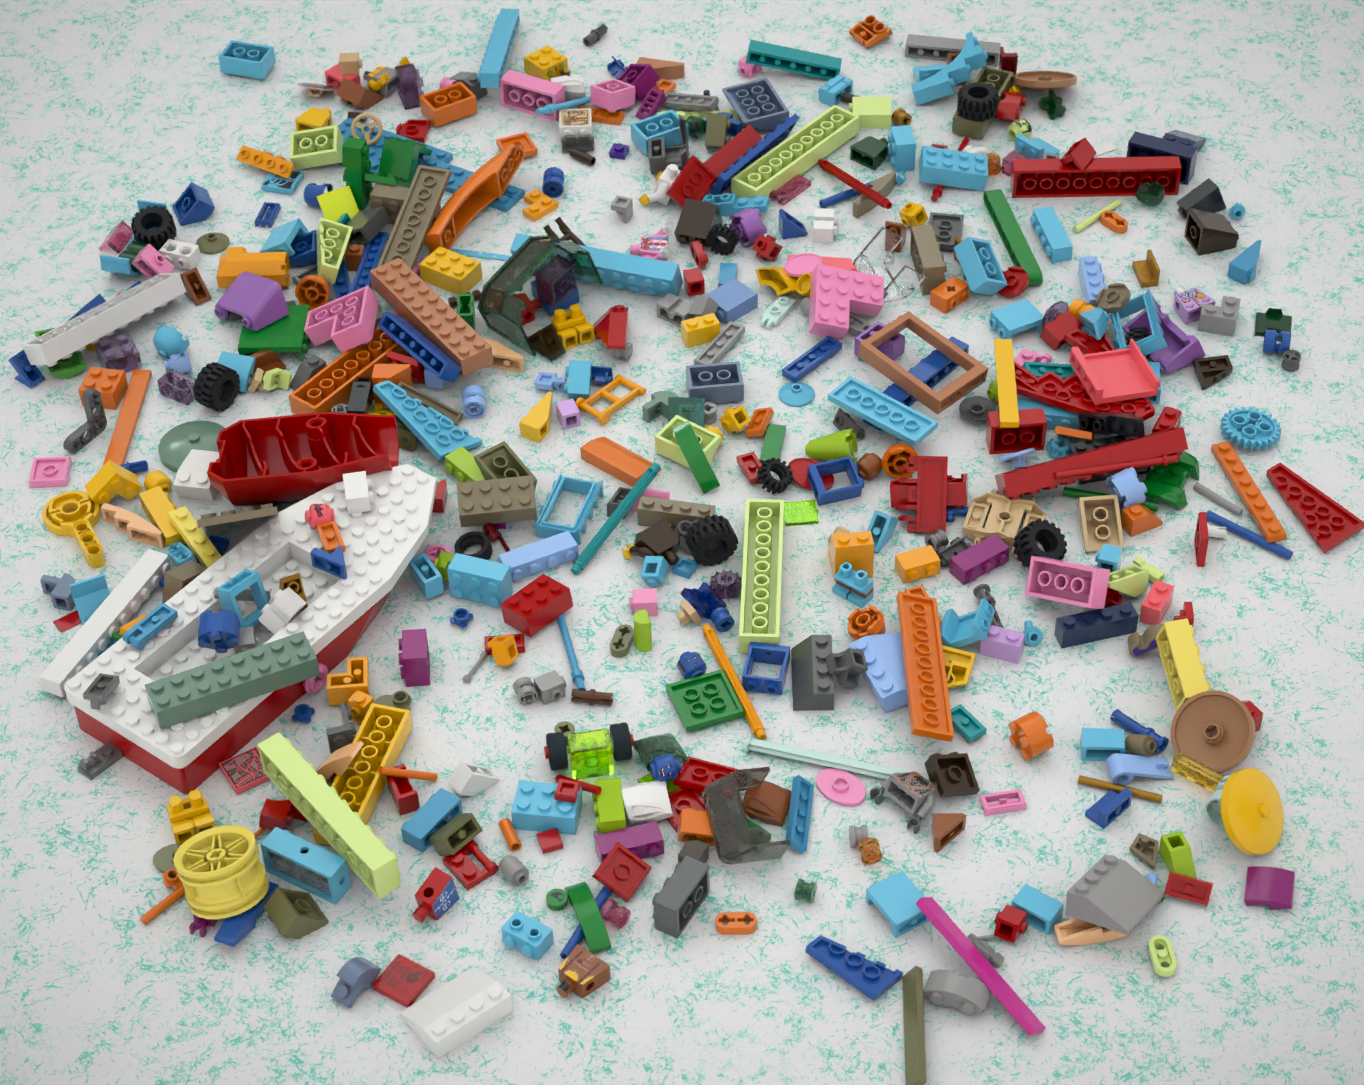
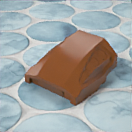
[742,776,791,827]

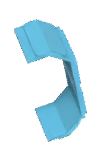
[100,200,168,277]
[69,574,120,656]

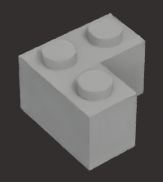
[1198,296,1241,337]

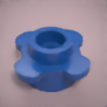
[450,608,473,628]
[292,704,315,723]

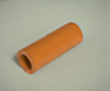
[498,818,522,851]

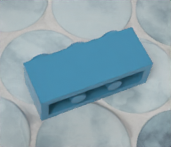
[401,788,463,853]

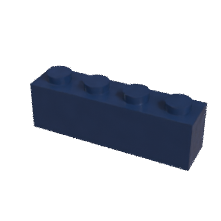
[1054,602,1138,649]

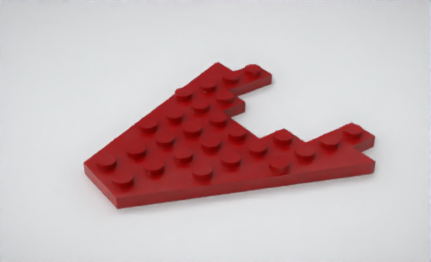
[1014,328,1155,421]

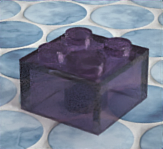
[395,63,424,110]
[535,254,577,307]
[94,332,142,374]

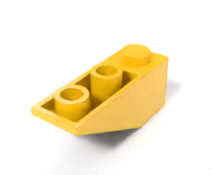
[519,391,553,443]

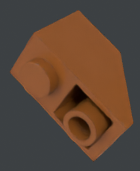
[884,221,907,253]

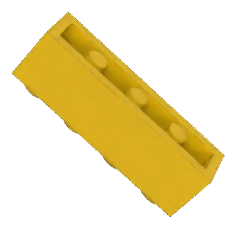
[139,486,187,547]

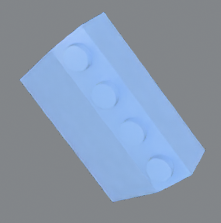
[848,632,908,713]

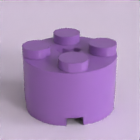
[729,208,767,247]

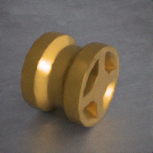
[892,108,912,126]

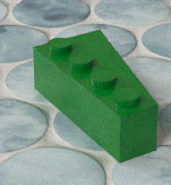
[342,137,374,211]

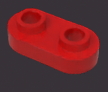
[690,240,709,268]

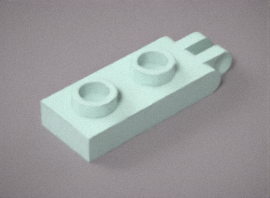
[760,296,796,329]

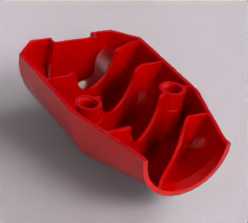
[207,412,399,507]

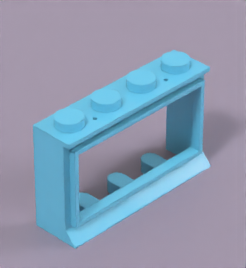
[1110,288,1168,356]
[534,474,604,545]

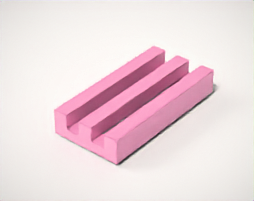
[979,789,1026,816]

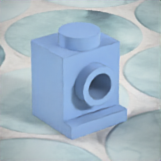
[163,351,192,375]

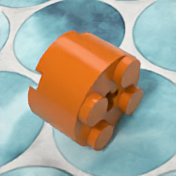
[1008,711,1054,761]

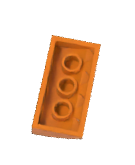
[580,437,661,487]

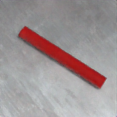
[555,775,602,795]

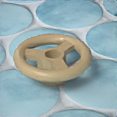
[351,113,383,145]

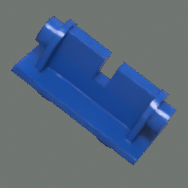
[607,56,627,79]
[591,365,613,385]

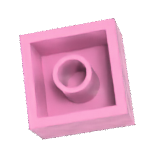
[590,78,635,113]

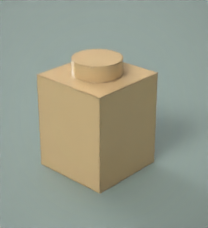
[339,53,363,75]

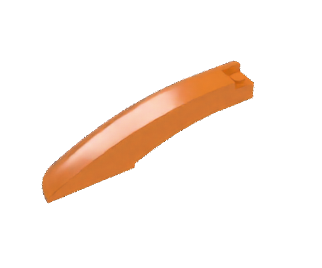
[424,144,525,253]

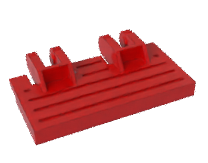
[898,456,948,533]

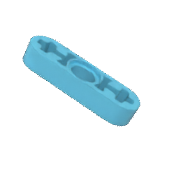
[166,542,197,566]

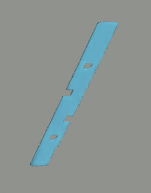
[450,248,514,262]

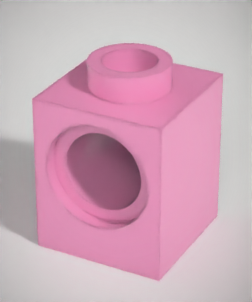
[738,55,762,79]

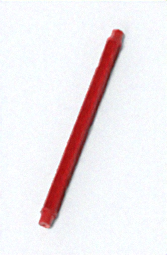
[818,159,892,209]

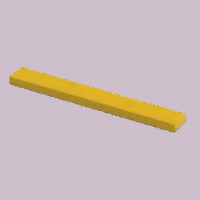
[994,339,1019,428]

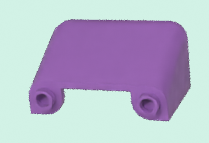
[214,271,289,331]
[1123,301,1206,374]

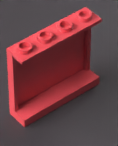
[1069,339,1160,405]

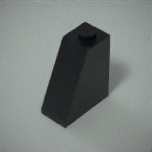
[1177,178,1226,218]

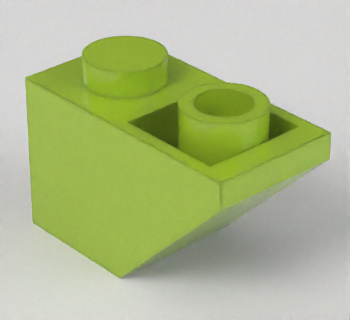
[1159,831,1197,878]

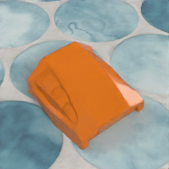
[848,15,893,48]

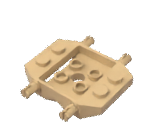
[962,489,1046,558]

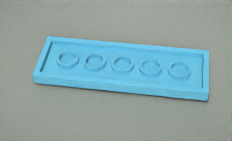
[828,376,938,447]

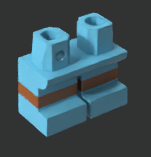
[832,562,873,608]

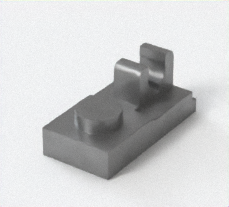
[83,673,120,710]
[77,742,123,780]

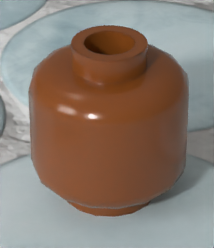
[856,453,883,481]

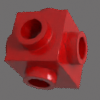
[752,234,783,262]

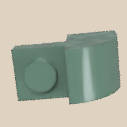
[642,391,681,423]

